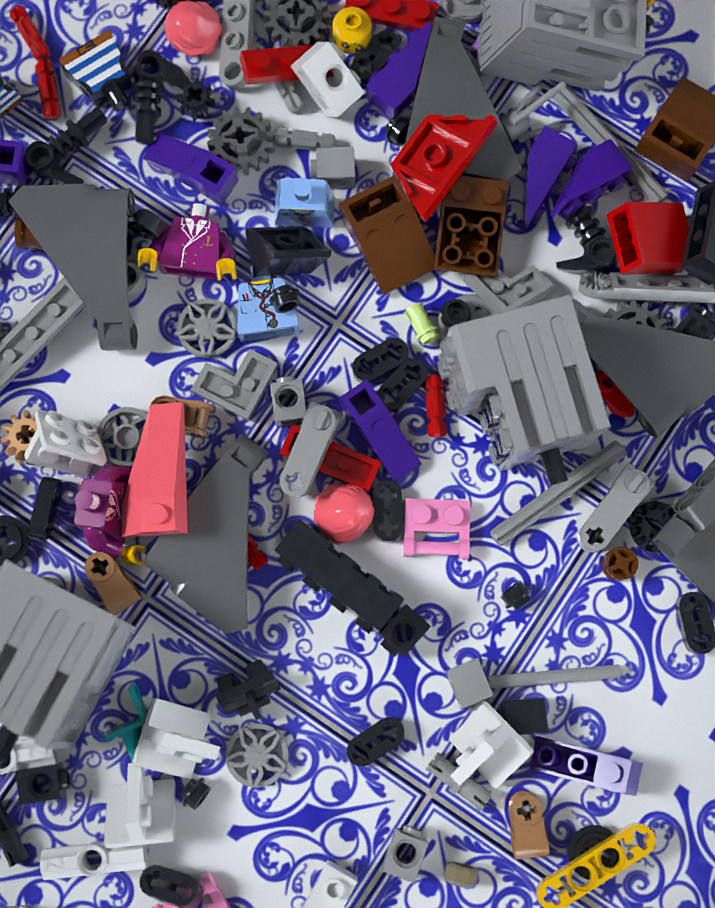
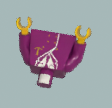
[137,203,237,281]
[74,464,147,565]

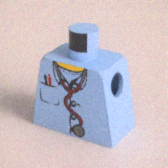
[274,178,335,228]
[237,266,300,342]

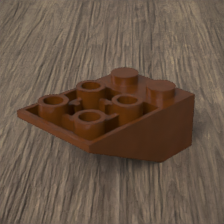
[635,76,715,183]
[339,174,435,296]
[434,176,509,277]

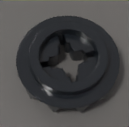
[629,500,675,553]
[0,515,31,566]
[568,825,621,880]

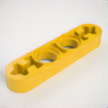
[536,823,656,908]

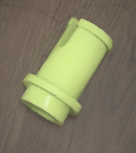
[404,302,439,345]

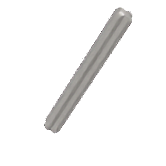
[553,86,667,202]
[490,441,626,546]

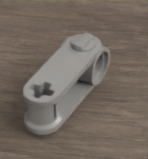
[279,401,343,498]
[577,463,656,553]

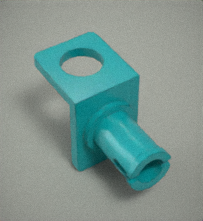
[104,683,148,762]

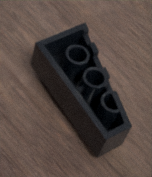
[275,519,404,634]

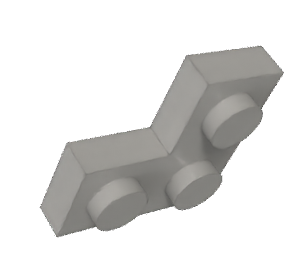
[464,265,554,314]
[191,349,278,421]

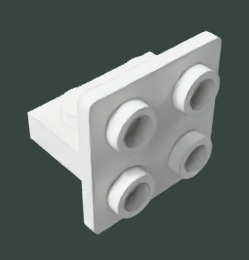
[24,409,107,478]
[132,698,220,779]
[450,702,534,788]
[104,763,176,848]

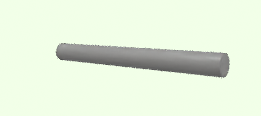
[487,664,621,689]

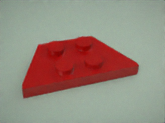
[390,114,497,222]

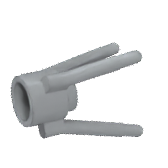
[500,81,566,145]

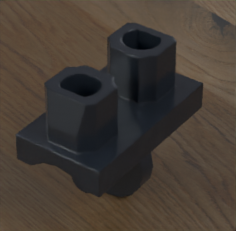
[215,660,281,720]

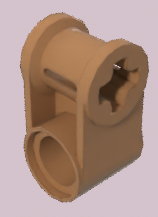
[149,395,214,439]
[85,552,142,616]
[508,790,549,860]

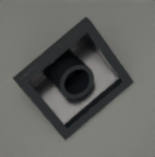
[246,226,332,276]

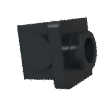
[673,305,715,339]

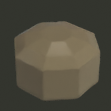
[444,861,478,888]

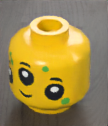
[332,7,372,55]

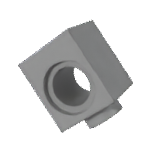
[310,147,355,189]
[270,376,307,427]
[445,658,494,712]
[382,825,428,883]

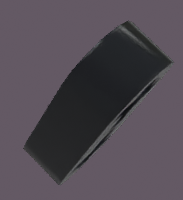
[352,30,400,84]
[127,208,167,239]
[352,338,408,384]
[377,359,427,413]
[29,476,62,540]
[373,480,403,543]
[675,592,715,654]
[347,717,404,766]
[139,865,204,908]

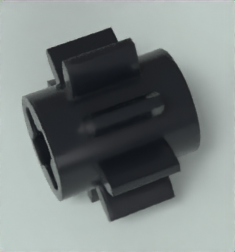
[176,79,216,122]

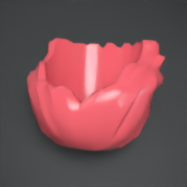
[164,0,222,57]
[314,483,374,546]

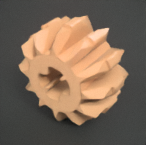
[0,410,37,465]

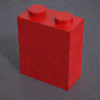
[606,201,689,275]

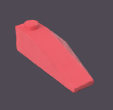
[121,402,188,538]

